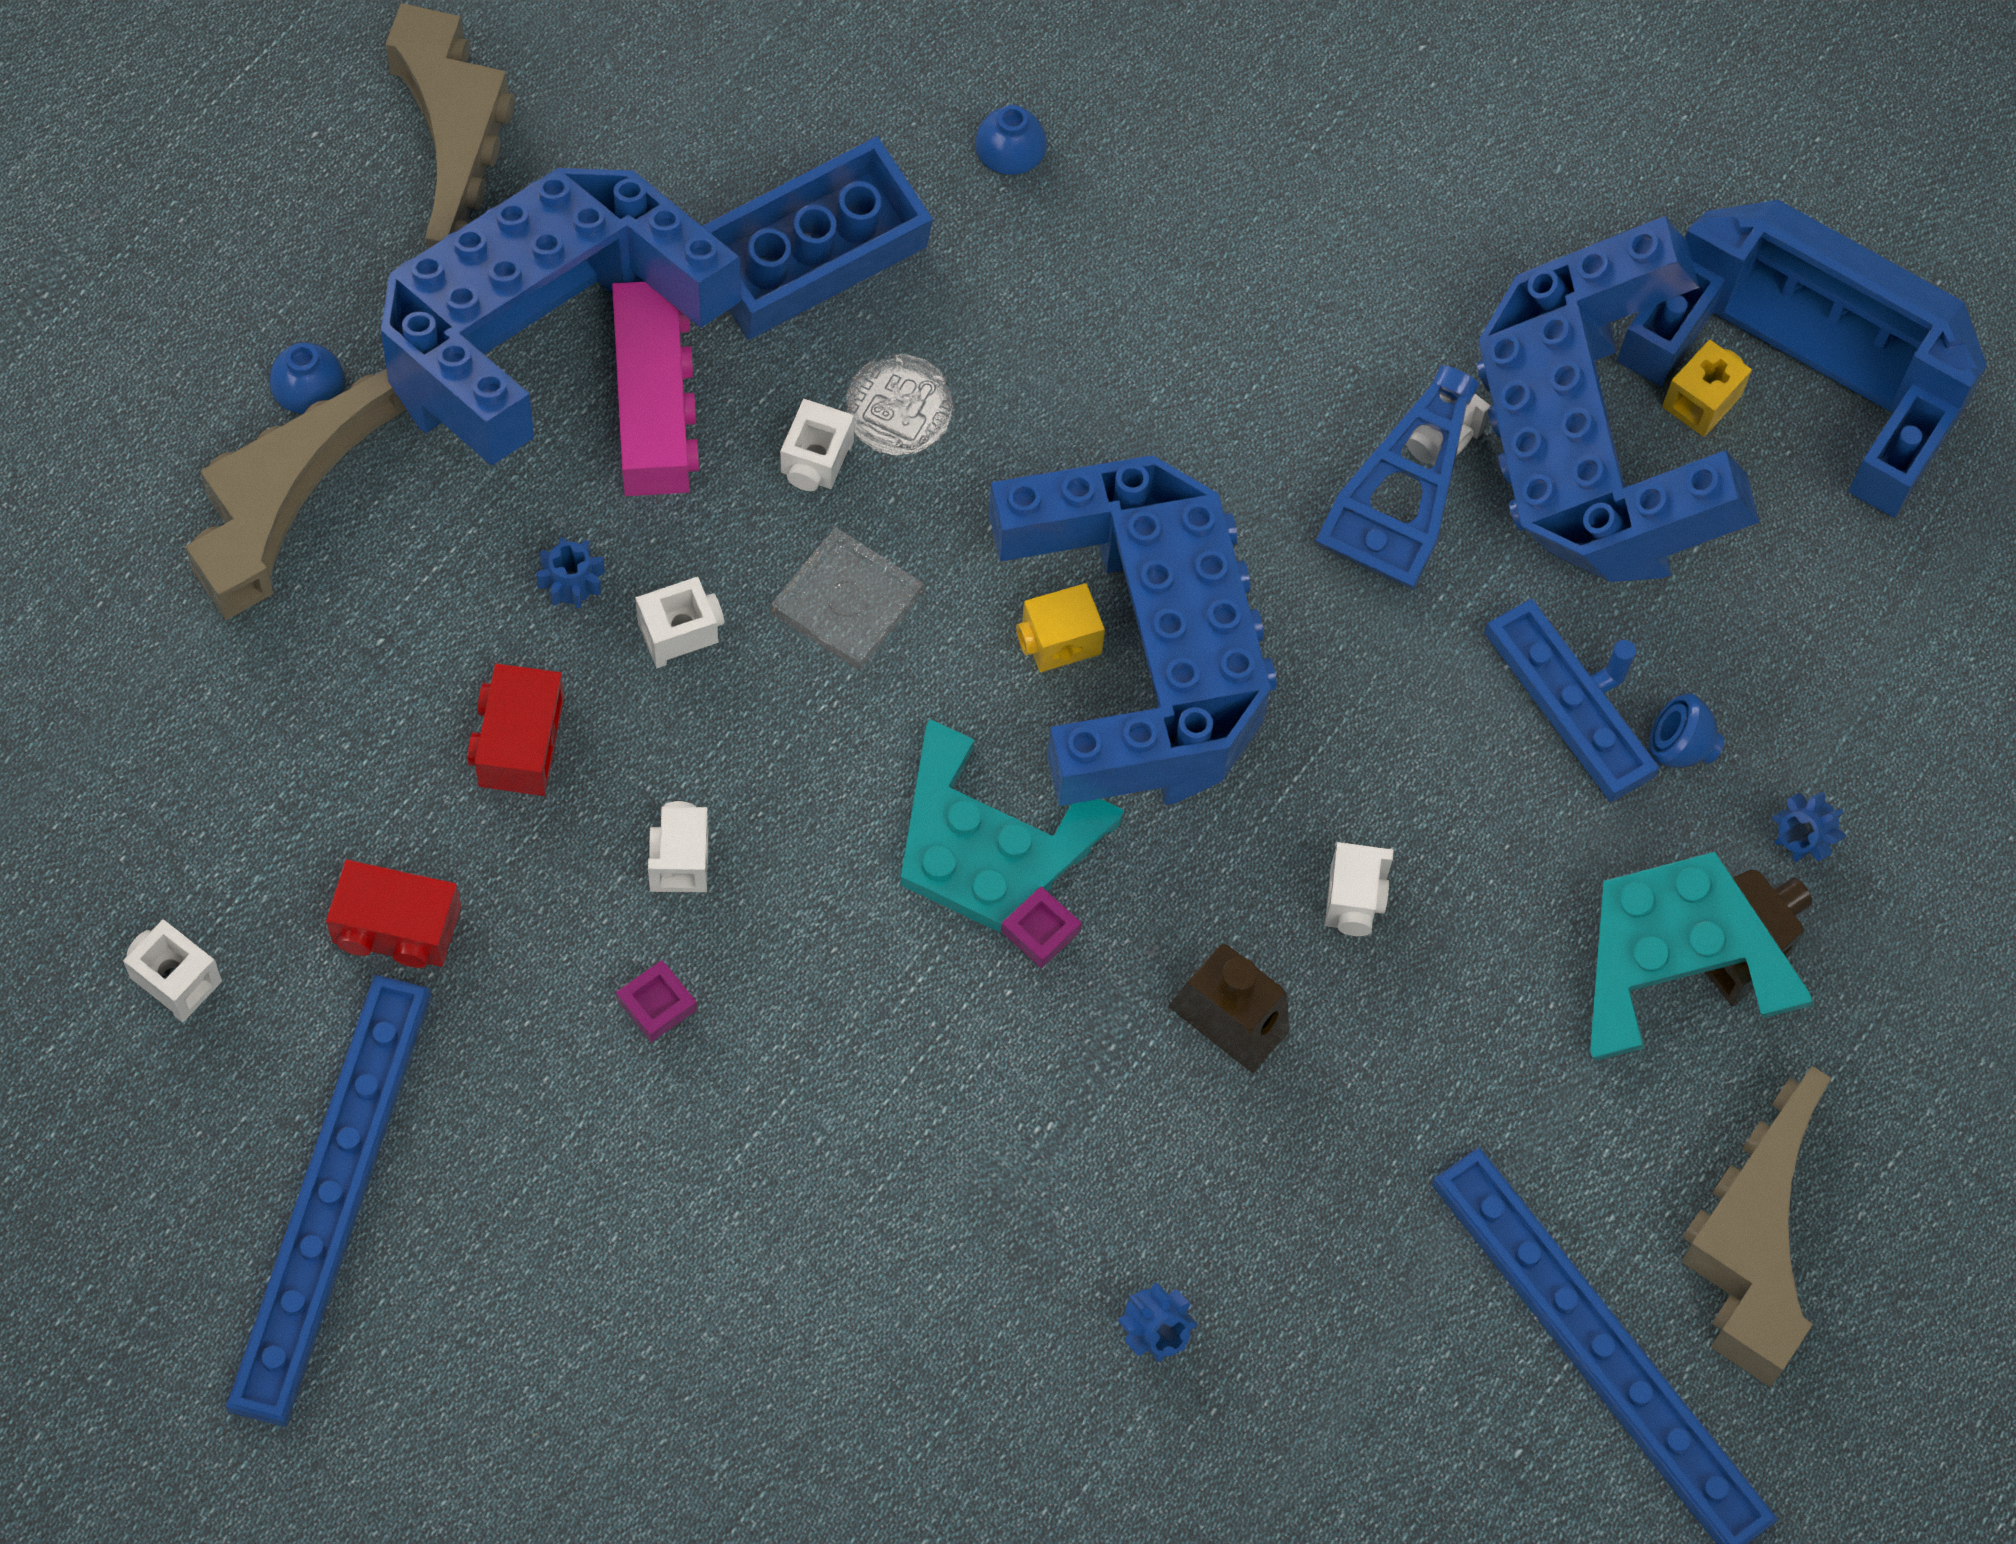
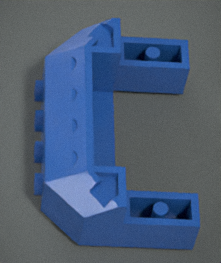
[381,168,741,466]
[1617,200,1987,518]
[1477,216,1759,582]
[989,455,1277,806]

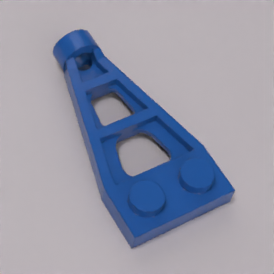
[1315,365,1479,591]

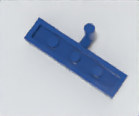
[1484,598,1659,803]

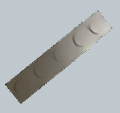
[386,3,515,249]
[185,369,406,620]
[1681,1066,1831,1387]

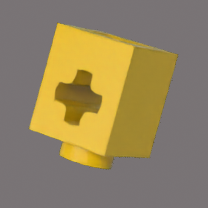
[1662,339,1752,437]
[1016,583,1105,672]

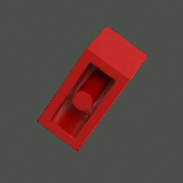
[467,663,565,796]
[326,859,461,968]

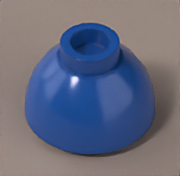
[975,105,1047,175]
[269,342,345,414]
[1649,693,1724,768]

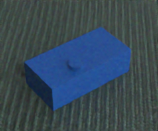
[702,136,933,340]

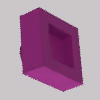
[1001,886,1082,969]
[616,960,697,1043]

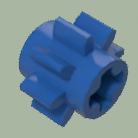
[536,537,605,608]
[1772,792,1846,862]
[1118,1283,1197,1362]

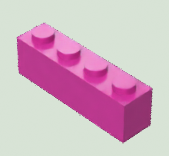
[612,282,699,496]

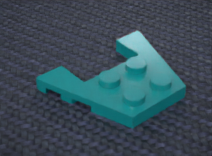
[901,719,1125,933]
[1590,852,1814,1061]

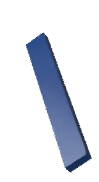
[226,974,431,1427]
[1432,1147,1778,1544]

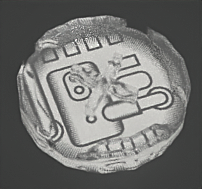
[846,354,953,455]

